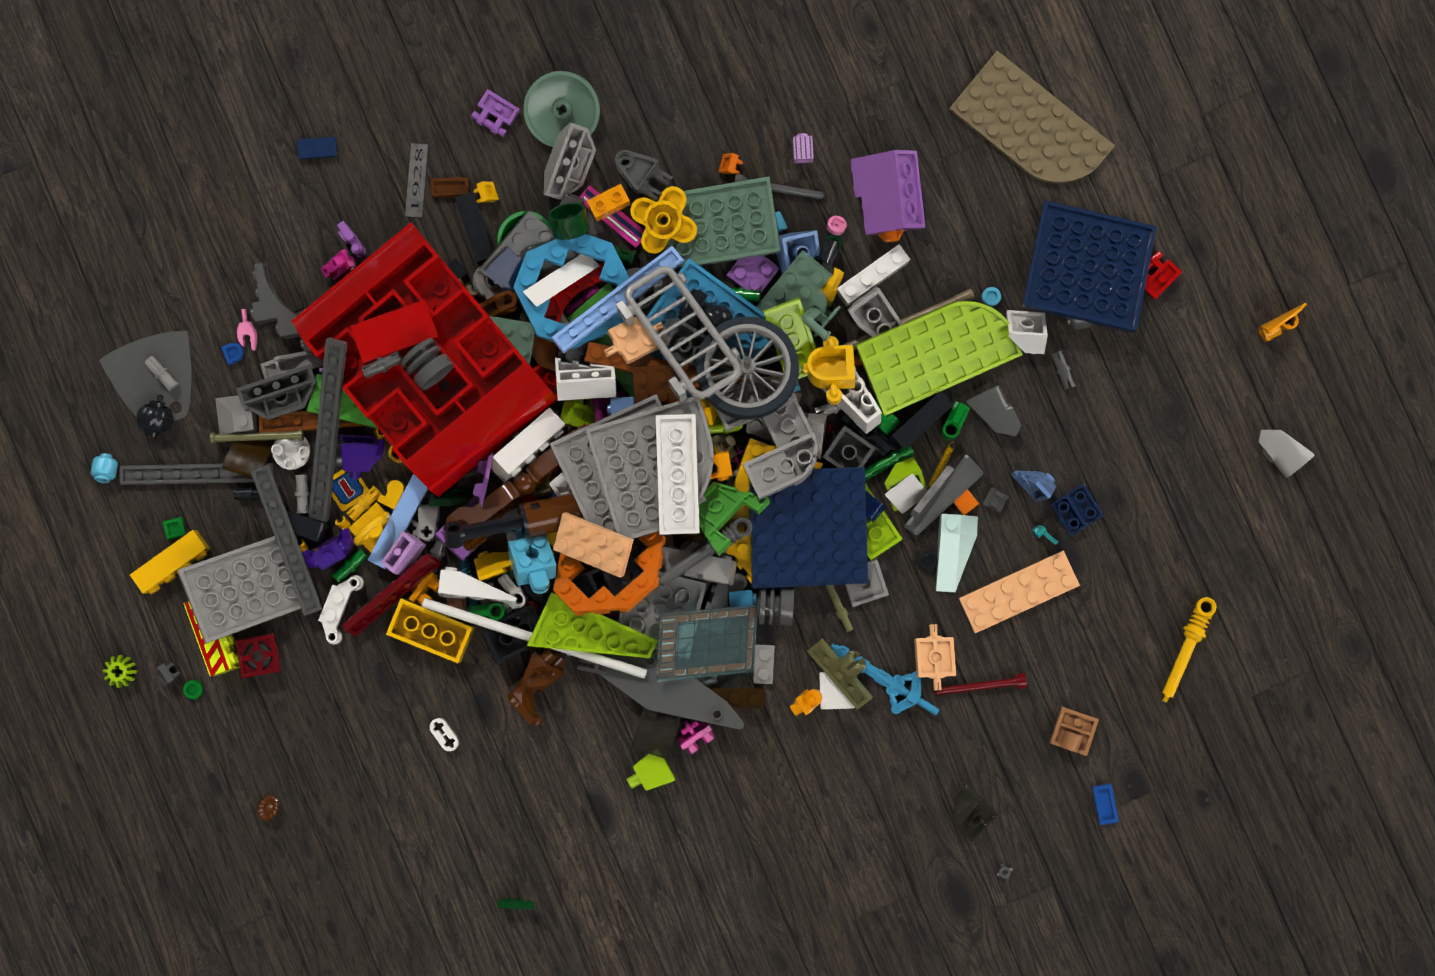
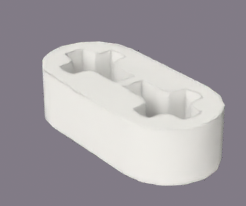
[430,718,459,751]

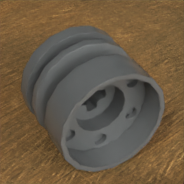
[400,338,454,391]
[757,587,794,626]

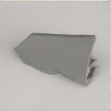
[1258,430,1314,478]

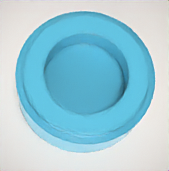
[981,287,1001,307]

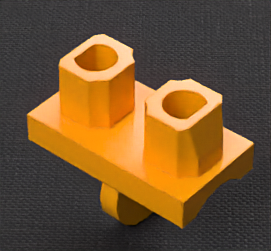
[409,572,440,605]
[790,689,822,716]

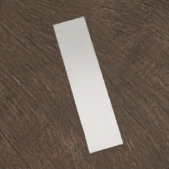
[523,254,600,307]

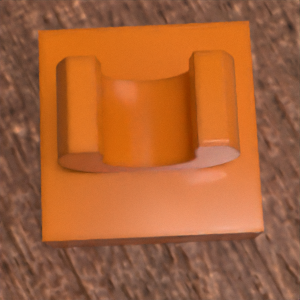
[718,153,743,175]

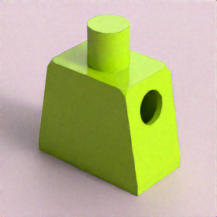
[627,747,676,791]

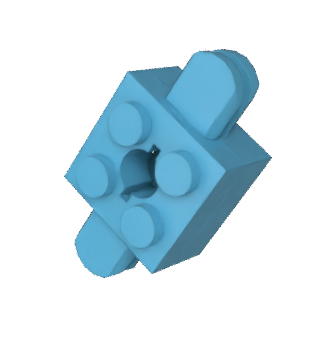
[508,529,556,594]

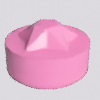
[827,216,847,235]

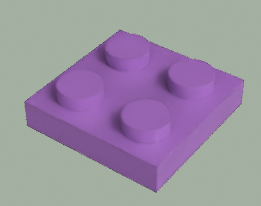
[727,255,780,293]

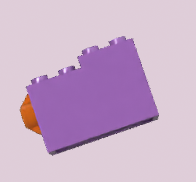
[851,150,925,243]

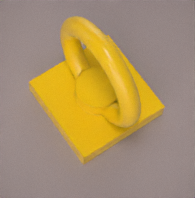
[349,502,391,553]

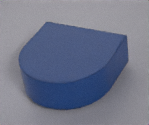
[221,343,244,365]

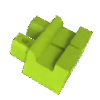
[560,399,595,429]

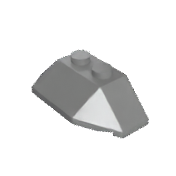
[544,122,596,200]

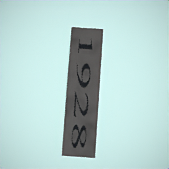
[405,143,428,217]

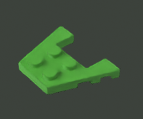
[699,482,770,556]

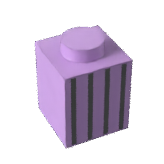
[792,133,813,163]

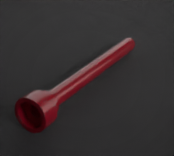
[934,673,1027,695]

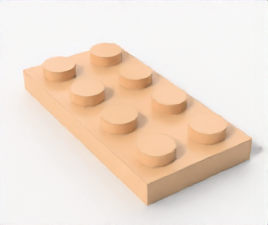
[553,512,634,578]

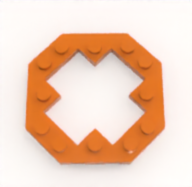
[553,531,666,616]

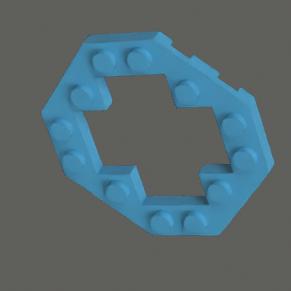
[513,234,629,350]

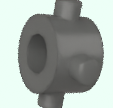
[996,864,1013,881]

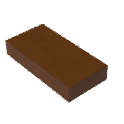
[430,177,469,198]

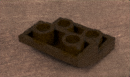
[222,440,274,478]

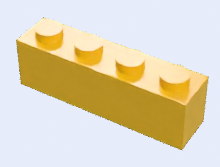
[130,530,210,595]

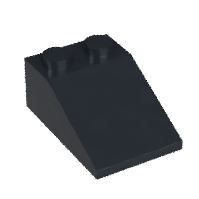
[479,604,540,665]

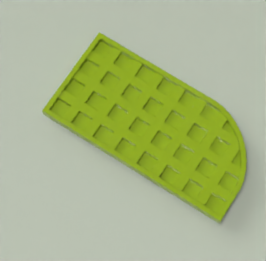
[855,301,1023,416]

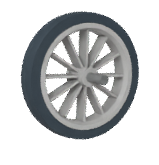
[696,317,799,420]

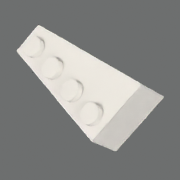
[823,366,882,434]
[491,407,565,484]

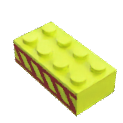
[183,601,240,677]

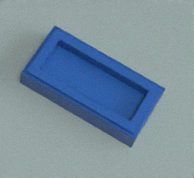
[1091,783,1119,825]

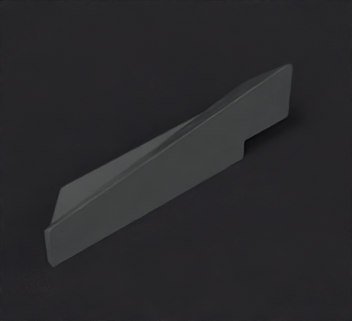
[904,455,983,536]

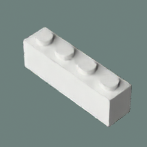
[836,244,910,307]

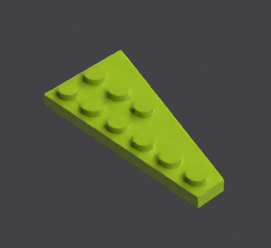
[527,592,658,658]

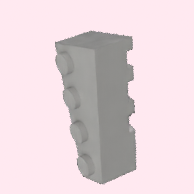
[746,412,827,459]

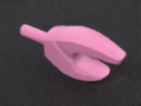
[237,309,258,351]

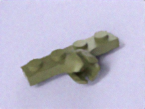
[807,638,873,710]

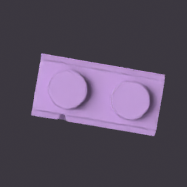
[381,531,426,576]

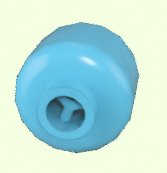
[91,453,118,483]

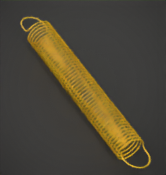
[927,442,955,488]

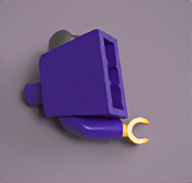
[335,429,385,480]

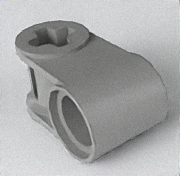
[418,504,440,542]

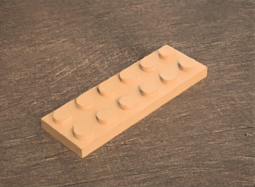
[958,551,1080,633]

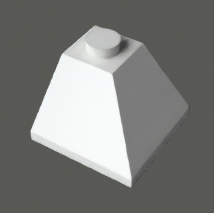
[1006,310,1048,354]

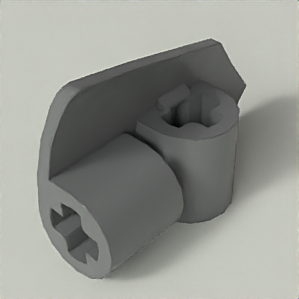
[966,385,1021,436]

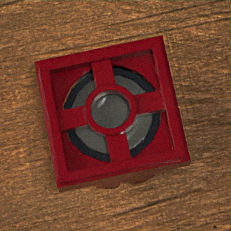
[235,633,281,679]

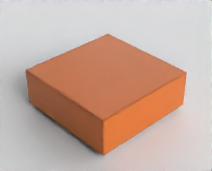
[953,489,979,515]

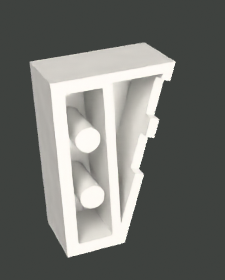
[555,358,616,401]

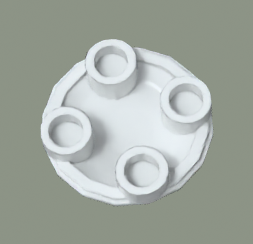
[271,437,311,470]

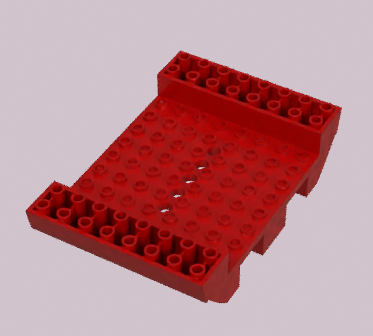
[291,222,558,497]

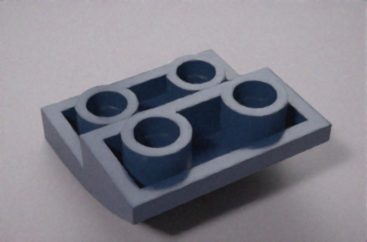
[1050,483,1104,536]

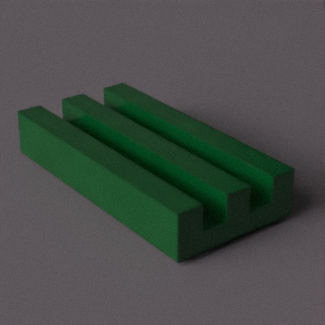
[429,488,470,507]

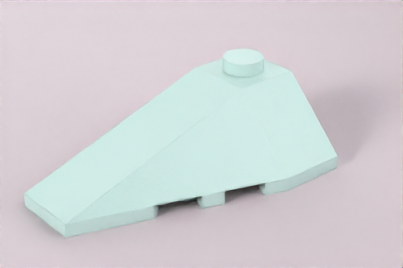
[936,514,978,592]

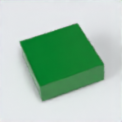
[163,517,187,540]

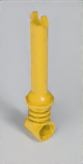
[1162,597,1216,702]

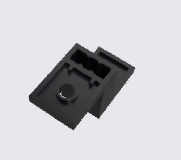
[535,550,644,610]

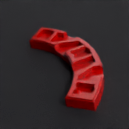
[545,263,607,322]

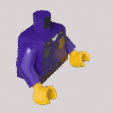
[299,516,353,570]

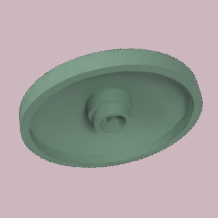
[524,71,600,147]

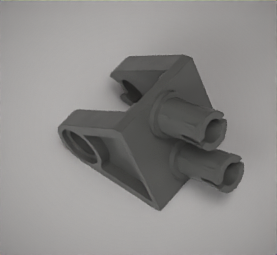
[615,150,673,202]

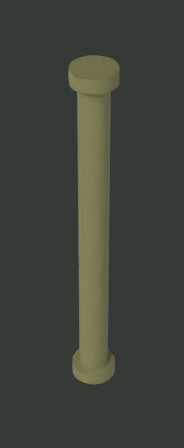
[210,429,304,444]

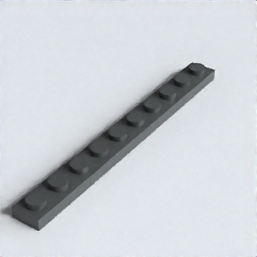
[308,337,347,522]

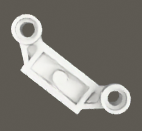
[318,575,364,644]

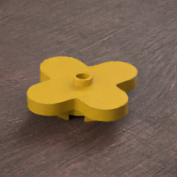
[631,186,697,254]

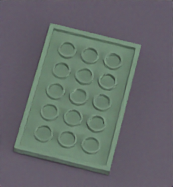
[658,177,781,270]

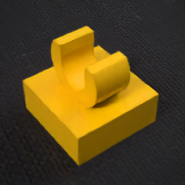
[474,181,499,203]

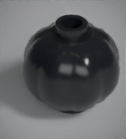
[697,302,733,335]
[137,400,174,437]

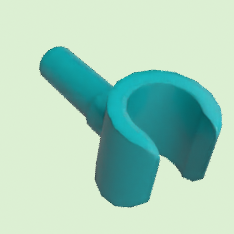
[1032,525,1058,545]

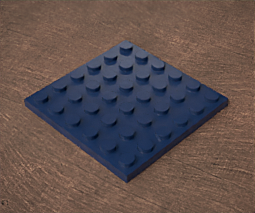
[1022,200,1157,333]
[748,467,868,588]

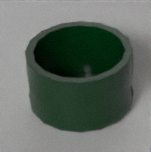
[548,202,590,240]

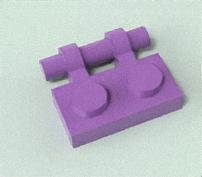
[471,89,520,137]
[337,221,366,258]

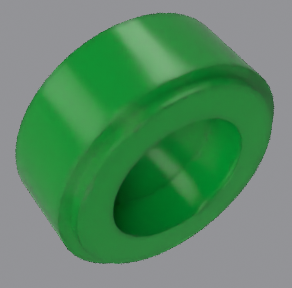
[183,679,204,699]

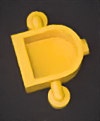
[803,336,855,405]

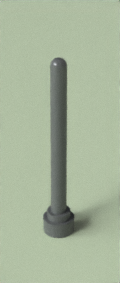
[734,174,824,199]

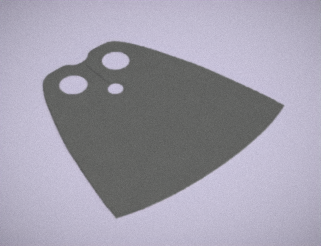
[99,331,192,421]

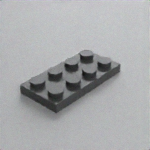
[479,210,556,291]

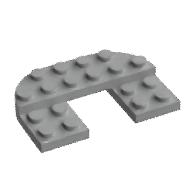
[716,377,818,500]

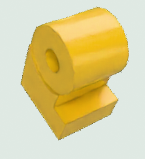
[377,480,406,509]

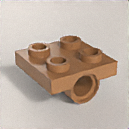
[1049,706,1099,756]

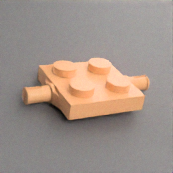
[604,316,664,364]
[914,624,956,691]

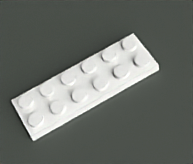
[656,414,700,535]

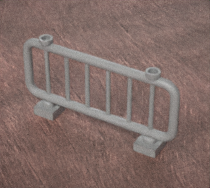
[616,266,741,403]

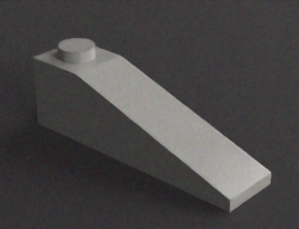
[847,287,903,337]

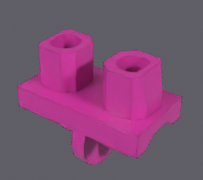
[321,249,355,281]
[677,720,714,754]

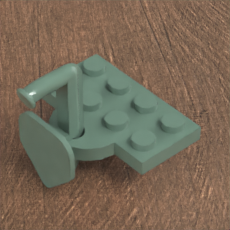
[756,250,841,341]

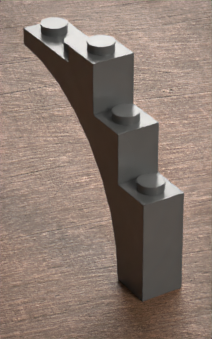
[251,263,313,354]

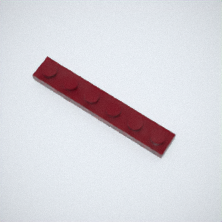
[342,553,441,636]

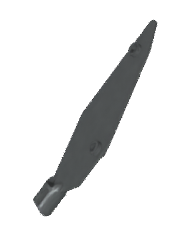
[577,651,744,730]

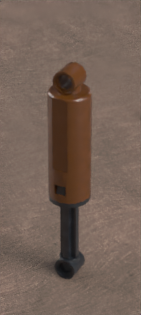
[443,493,585,549]

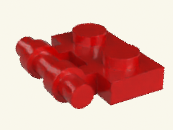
[1144,251,1182,300]

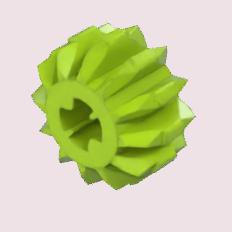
[103,655,137,688]

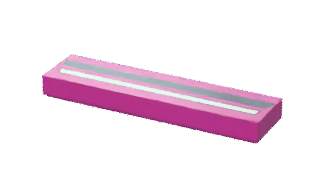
[580,185,644,248]

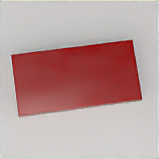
[350,300,439,364]

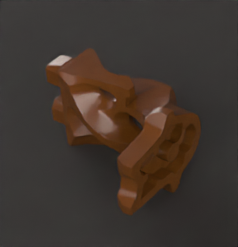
[507,648,567,727]

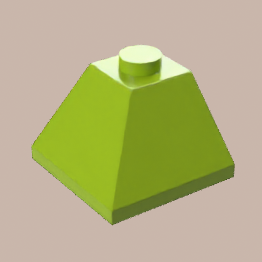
[884,457,927,512]

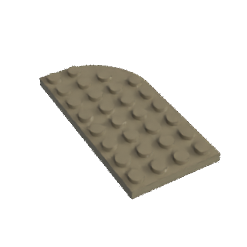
[949,51,1115,183]

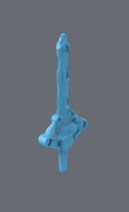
[830,643,940,716]

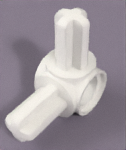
[494,573,529,616]

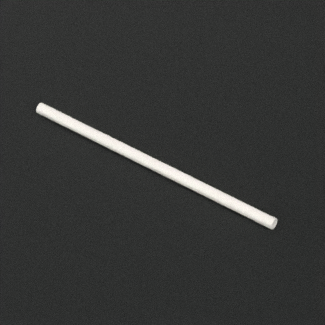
[422,598,647,679]

